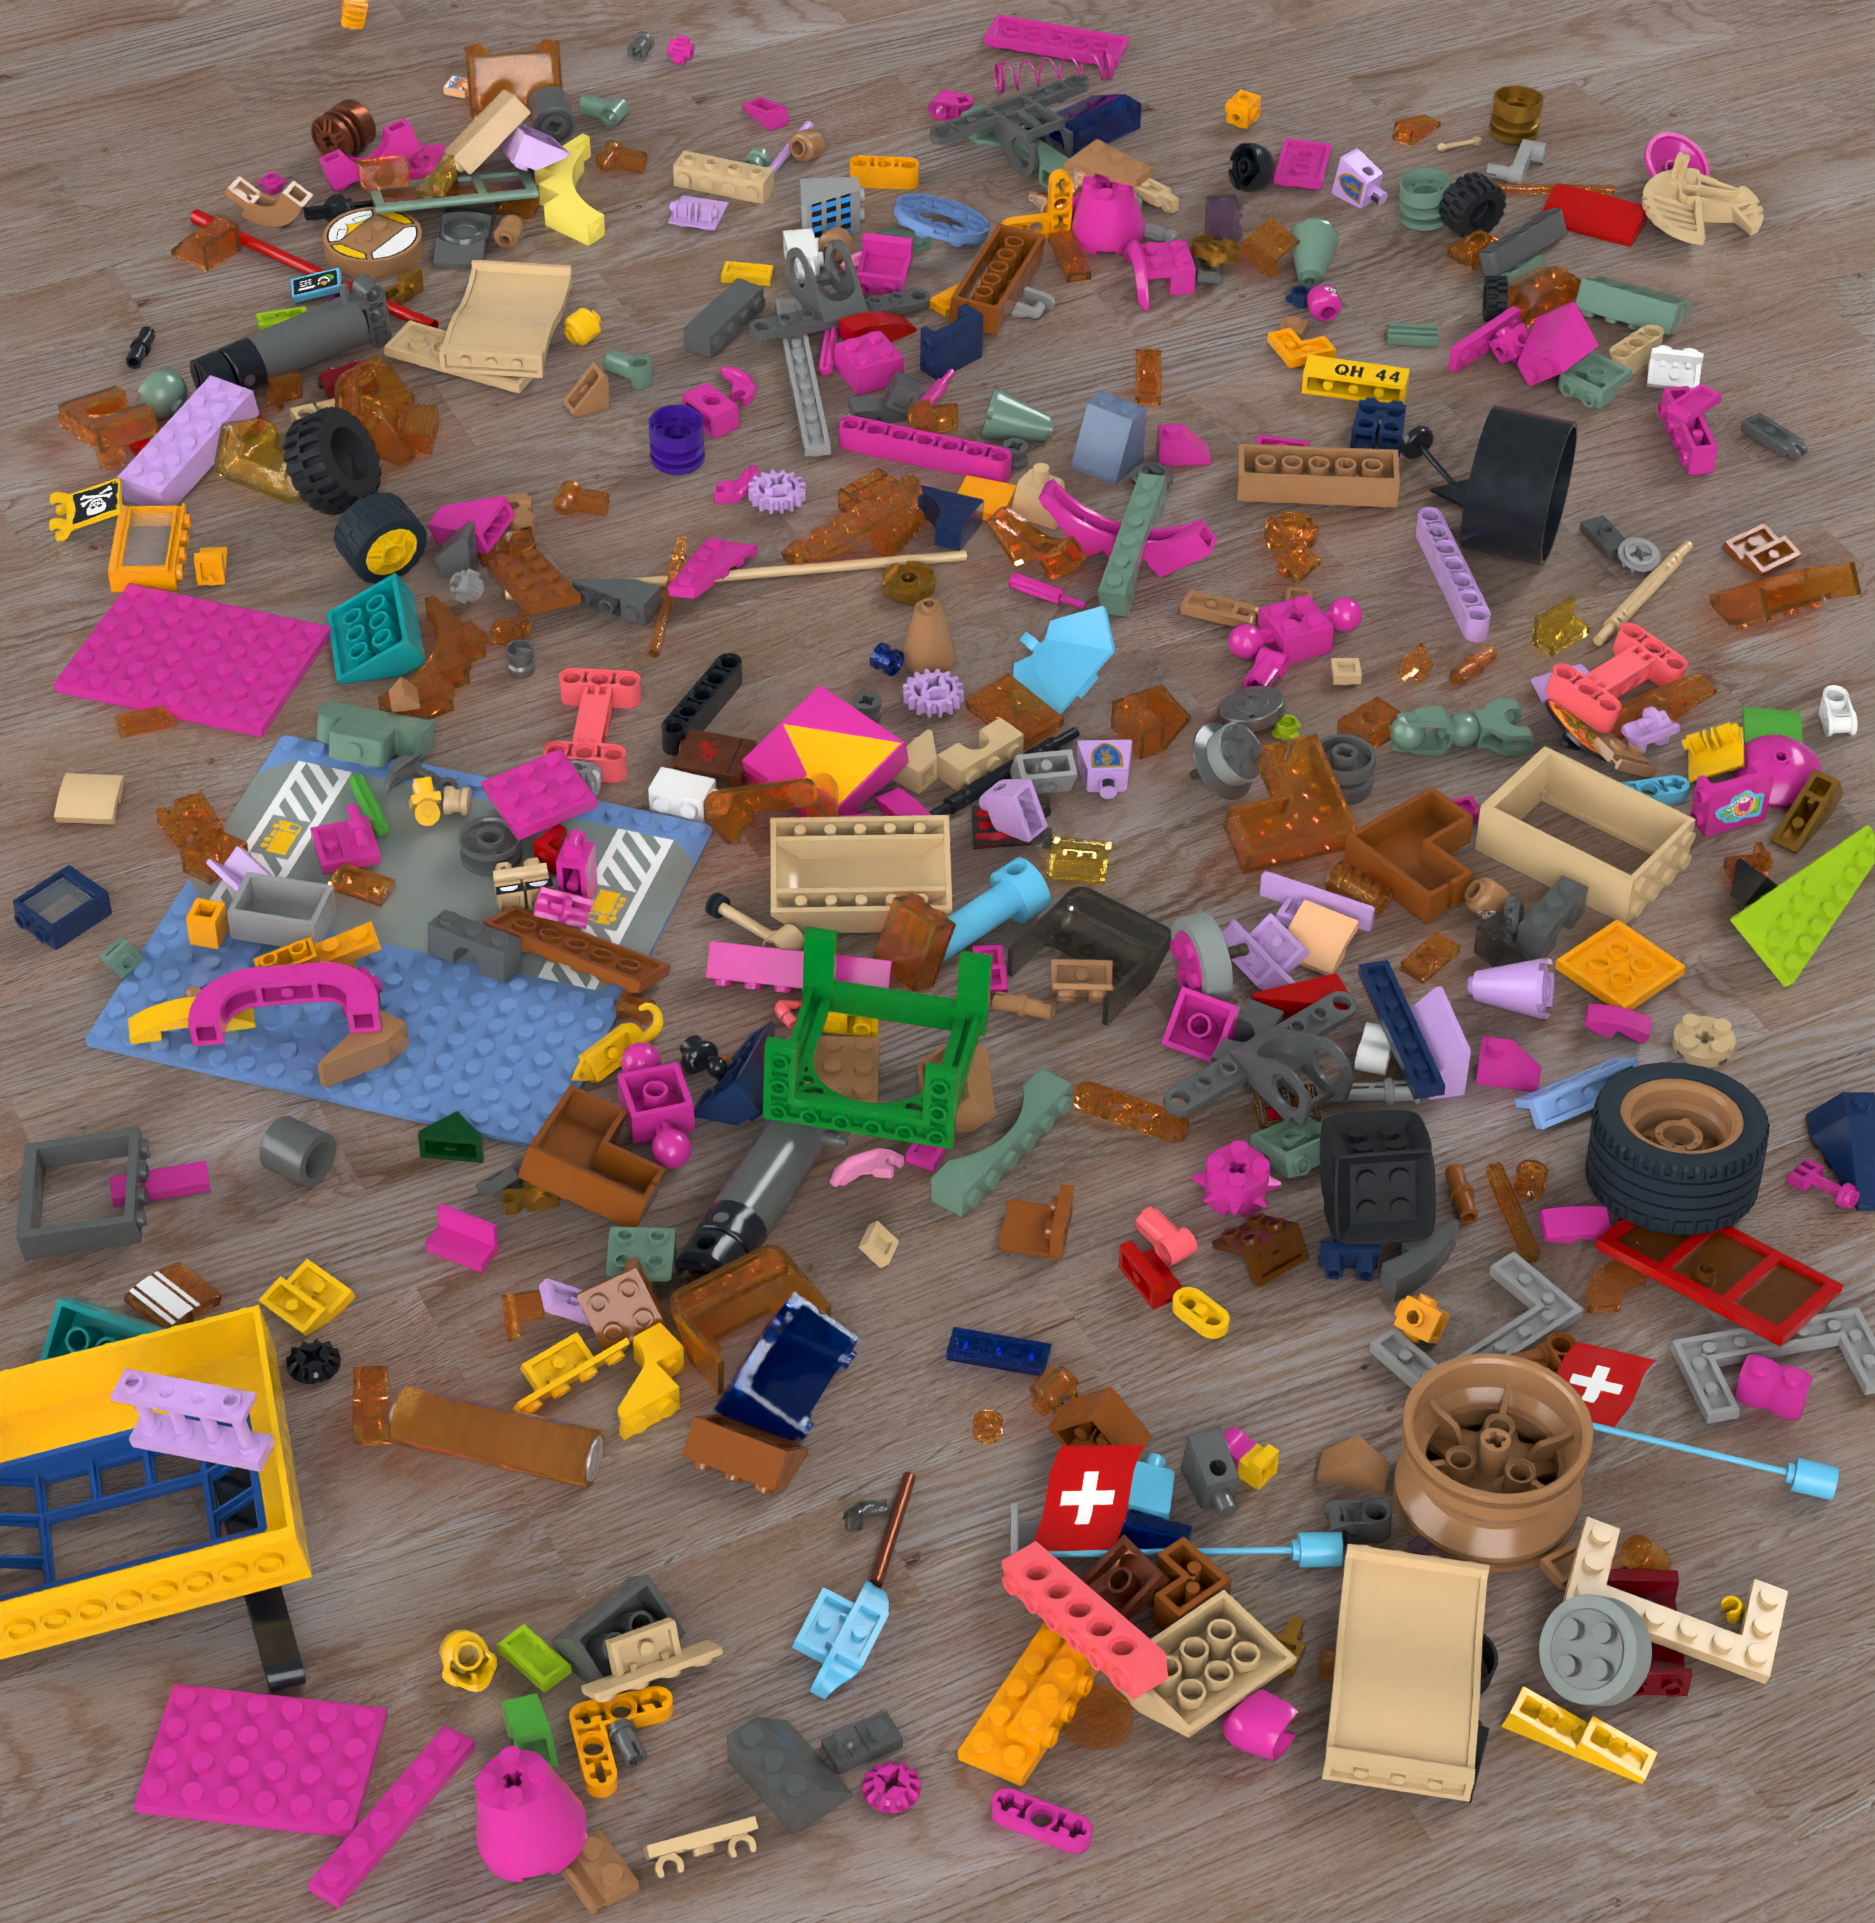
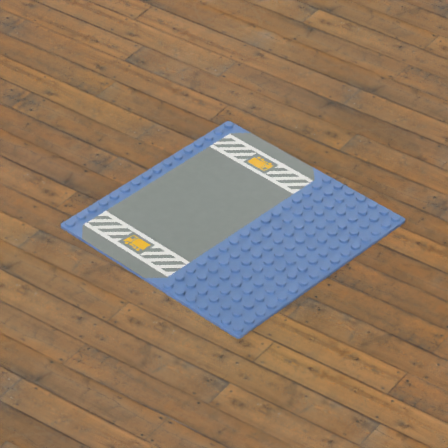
[85,735,714,1147]

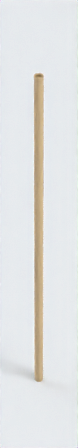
[505,550,967,600]

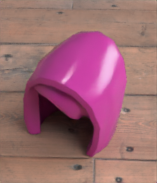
[1220,1689,1298,1761]

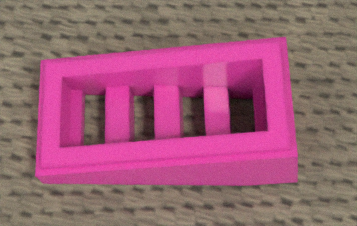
[742,97,789,131]

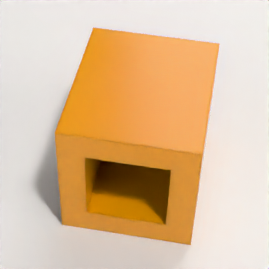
[186,898,229,949]

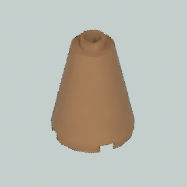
[901,598,956,675]

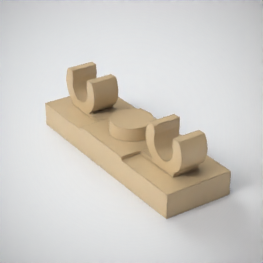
[643,1816,758,1879]

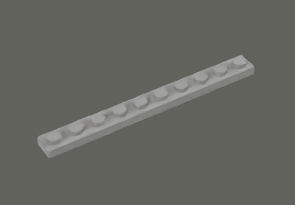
[775,298,831,457]

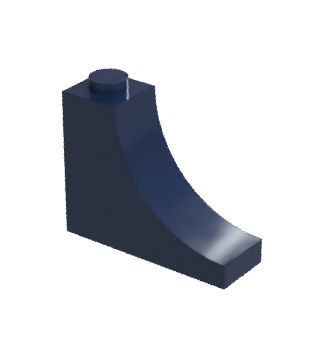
[903,482,984,551]

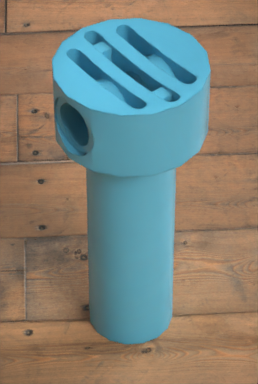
[916,857,1051,966]

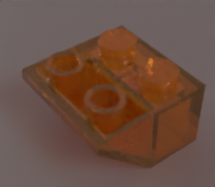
[1111,684,1191,760]

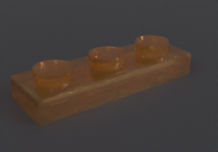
[1048,231,1091,283]

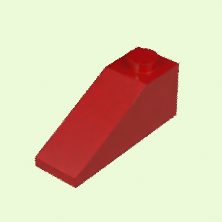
[1251,973,1349,1021]

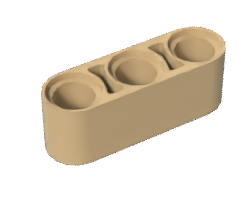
[1608,324,1664,373]

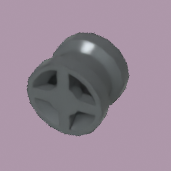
[1002,438,1029,471]
[853,691,881,724]

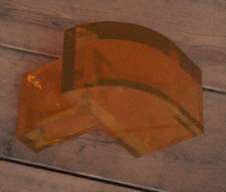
[907,399,958,433]

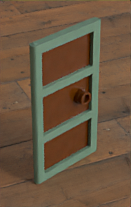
[368,169,539,214]

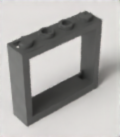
[16,1127,151,1260]

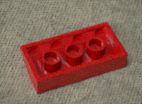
[1541,183,1648,247]

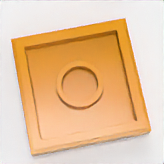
[957,475,1017,523]

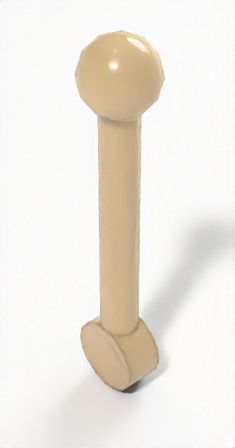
[1437,136,1482,152]

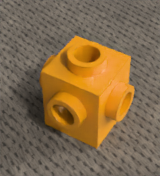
[1225,89,1261,129]
[1393,1293,1452,1344]

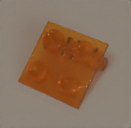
[1239,216,1300,277]

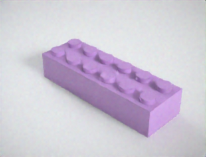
[117,375,259,506]

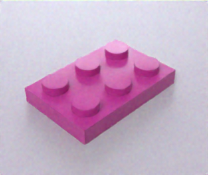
[1274,138,1332,190]

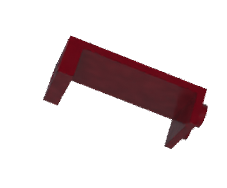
[1606,1569,1693,1697]

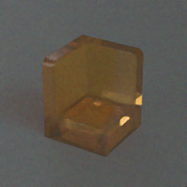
[501,1290,545,1342]

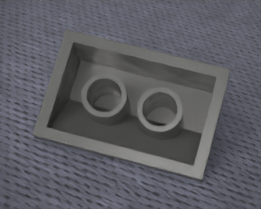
[551,1575,686,1683]
[727,1717,852,1835]

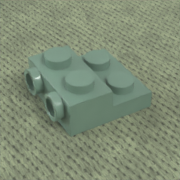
[1558,351,1632,409]
[1250,1117,1322,1178]

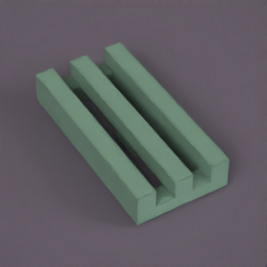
[1387,322,1439,347]

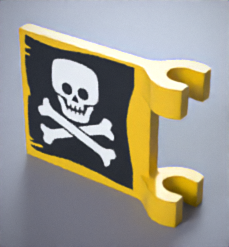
[49,477,122,542]

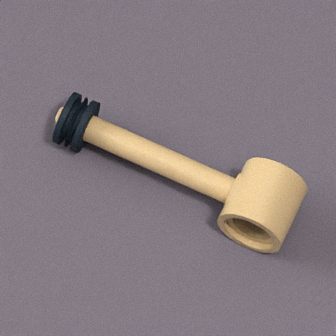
[705,892,804,951]

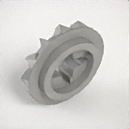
[1617,537,1661,575]

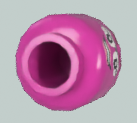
[1307,284,1342,322]

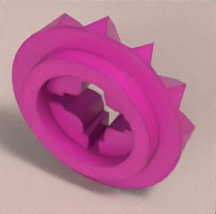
[862,1759,921,1813]

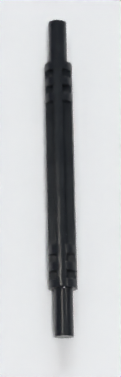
[929,727,1080,815]

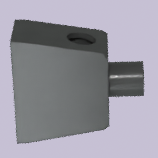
[1180,1427,1239,1517]

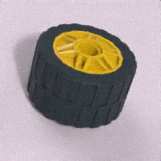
[334,492,427,584]

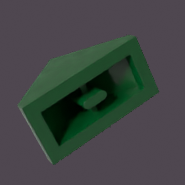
[418,1111,484,1163]

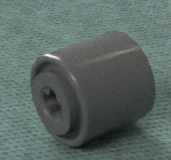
[527,86,575,142]
[260,1116,336,1187]

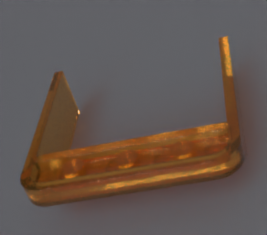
[1709,562,1862,629]

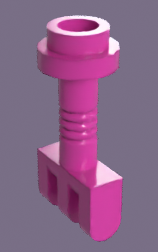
[1786,1159,1859,1208]

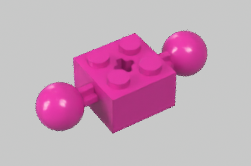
[1228,595,1362,664]
[617,1042,695,1170]

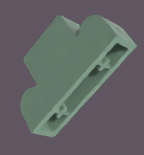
[316,700,435,768]

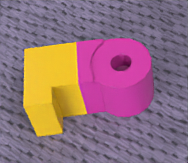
[1223,1427,1280,1490]

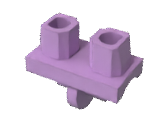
[1621,706,1680,753]

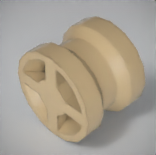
[443,786,472,816]

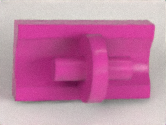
[533,885,594,929]

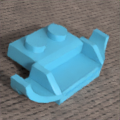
[792,1581,890,1700]

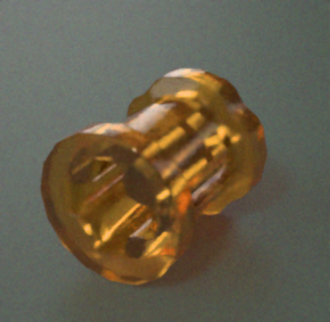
[616,991,656,1026]

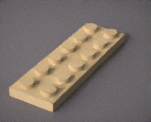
[384,321,533,394]

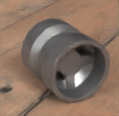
[506,639,535,679]

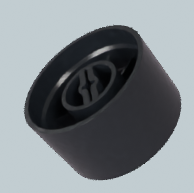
[1461,405,1578,566]

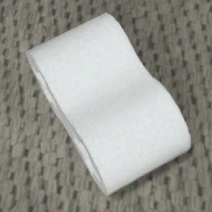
[1354,1022,1393,1076]

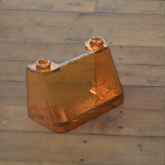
[464,39,563,119]
[335,353,416,465]
[703,772,839,844]

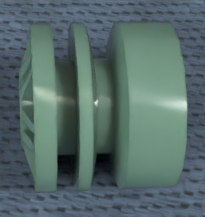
[1399,167,1451,231]

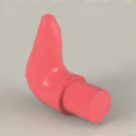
[774,1000,802,1029]

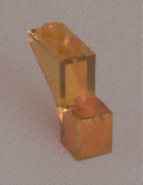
[986,506,1087,580]

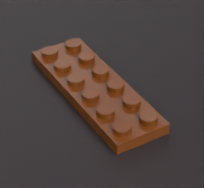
[483,905,670,993]

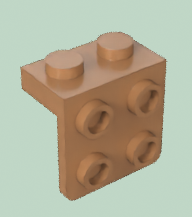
[1050,959,1114,1003]

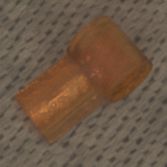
[595,140,647,173]
[552,480,610,516]

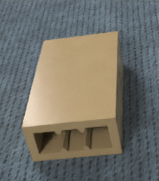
[444,90,531,175]

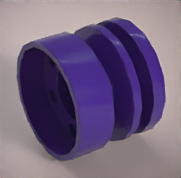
[649,405,705,475]

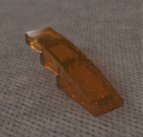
[1611,673,1717,740]

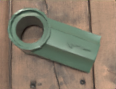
[578,93,630,127]
[603,349,653,389]

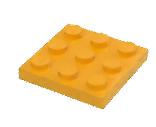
[1555,919,1686,1010]

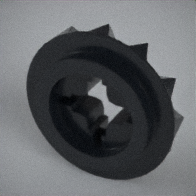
[286,1338,341,1384]

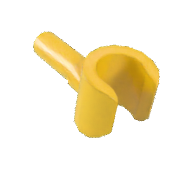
[1721,1596,1746,1624]

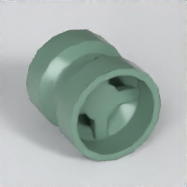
[741,147,771,167]

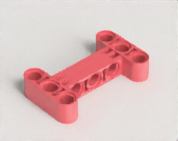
[1545,623,1688,733]
[543,668,642,783]

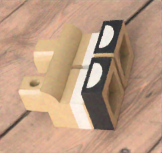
[493,857,554,914]

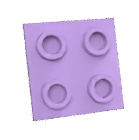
[668,195,729,230]

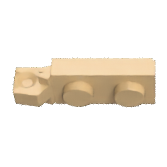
[1133,178,1179,214]

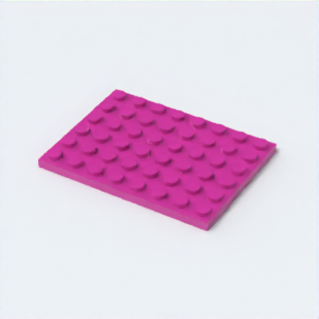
[54,583,331,738]

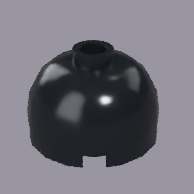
[1229,143,1274,192]

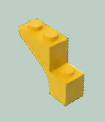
[617,1323,685,1441]

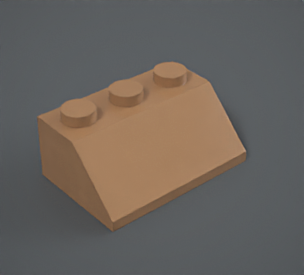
[917,1041,995,1133]

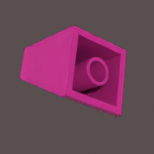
[1517,301,1599,387]

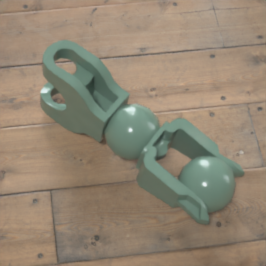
[1389,699,1536,756]

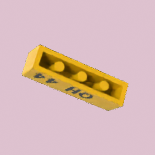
[1301,354,1410,405]

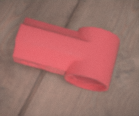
[1135,1206,1198,1267]

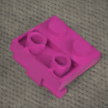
[310,803,381,875]

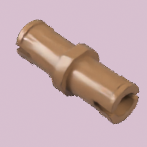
[992,991,1056,1021]

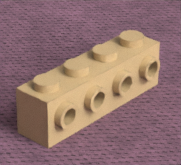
[673,151,774,204]

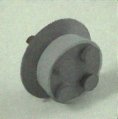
[1190,722,1266,800]

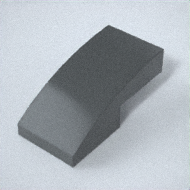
[848,396,905,423]

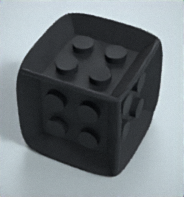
[1320,1110,1436,1245]

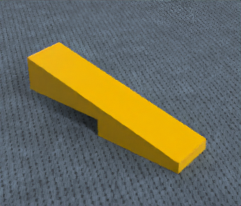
[1501,1686,1658,1784]

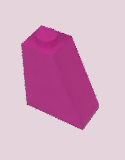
[427,496,516,554]

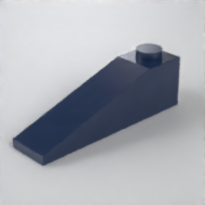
[694,1021,776,1126]
[1805,1092,1875,1211]

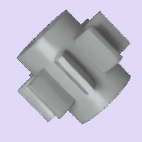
[450,568,484,604]

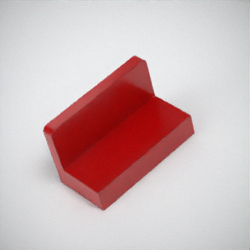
[1118,1240,1184,1310]

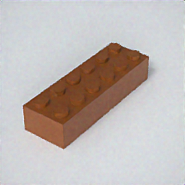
[949,223,1046,335]

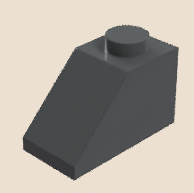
[435,521,478,579]

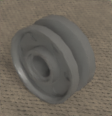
[459,816,522,877]

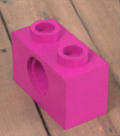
[682,382,740,439]

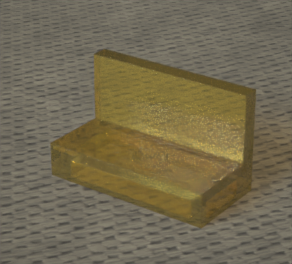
[415,155,457,196]
[1531,596,1590,657]

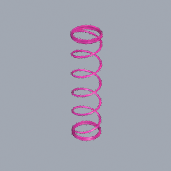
[994,49,1114,93]

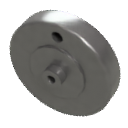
[1218,686,1287,732]

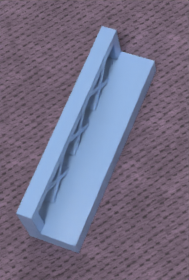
[1514,1058,1638,1130]

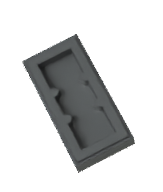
[1192,256,1223,284]
[1579,515,1626,559]

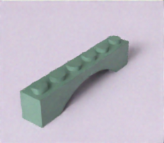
[961,103,1077,190]
[1098,473,1168,617]
[931,1068,1073,1217]

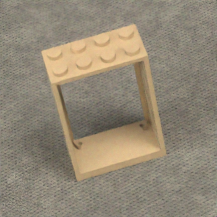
[1475,746,1696,925]

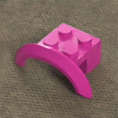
[1123,240,1196,311]

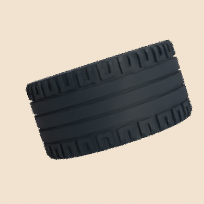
[1585,1062,1770,1235]

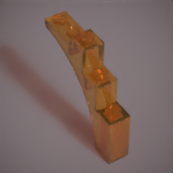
[378,595,488,720]

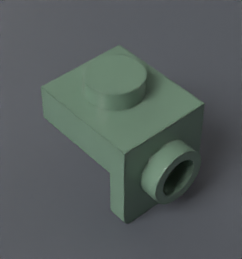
[98,937,145,980]

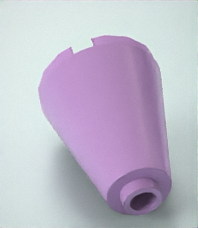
[1468,958,1554,1020]

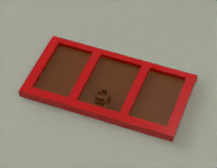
[1595,1219,1844,1347]

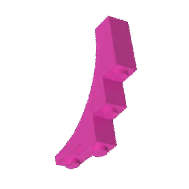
[1038,479,1217,578]

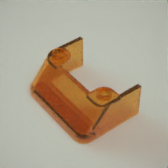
[670,1245,831,1396]

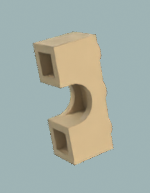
[937,718,1024,791]

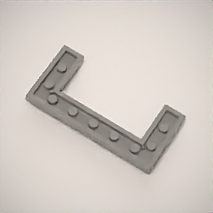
[1369,1251,1584,1389]
[1670,1307,1875,1424]

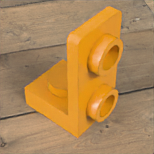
[194,547,228,586]

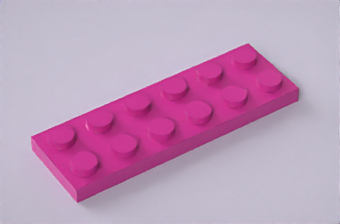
[984,14,1130,68]

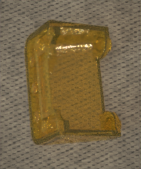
[214,417,302,504]

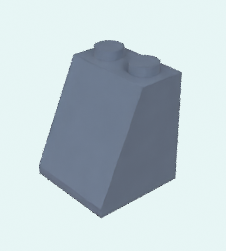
[1071,390,1147,485]

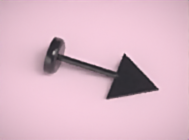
[1399,426,1469,508]

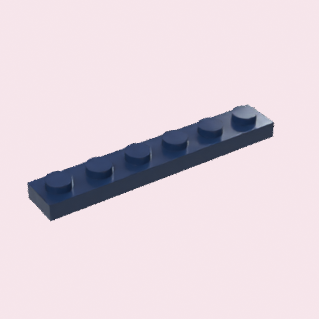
[1358,960,1446,1100]

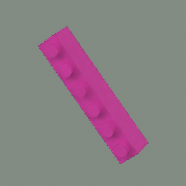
[706,941,895,993]

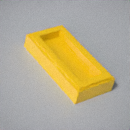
[721,261,774,287]

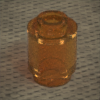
[1621,1534,1671,1570]

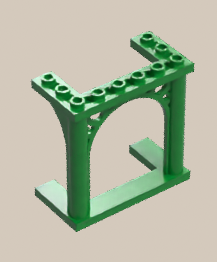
[763,926,993,1149]

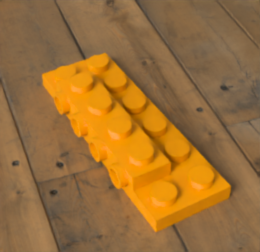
[958,1622,1098,1787]

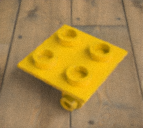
[1682,721,1745,783]

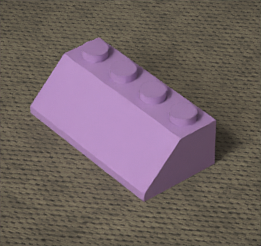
[499,123,569,171]

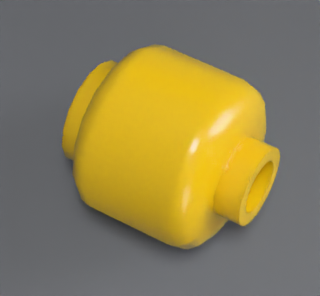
[563,308,601,346]

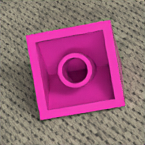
[1161,986,1240,1063]

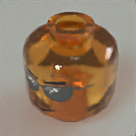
[1029,1366,1079,1417]

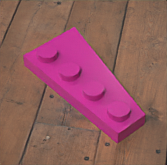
[668,537,757,599]

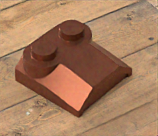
[1081,1535,1170,1620]

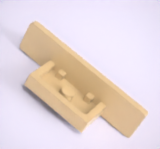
[581,1617,723,1702]

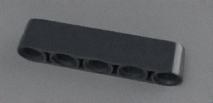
[661,653,742,756]

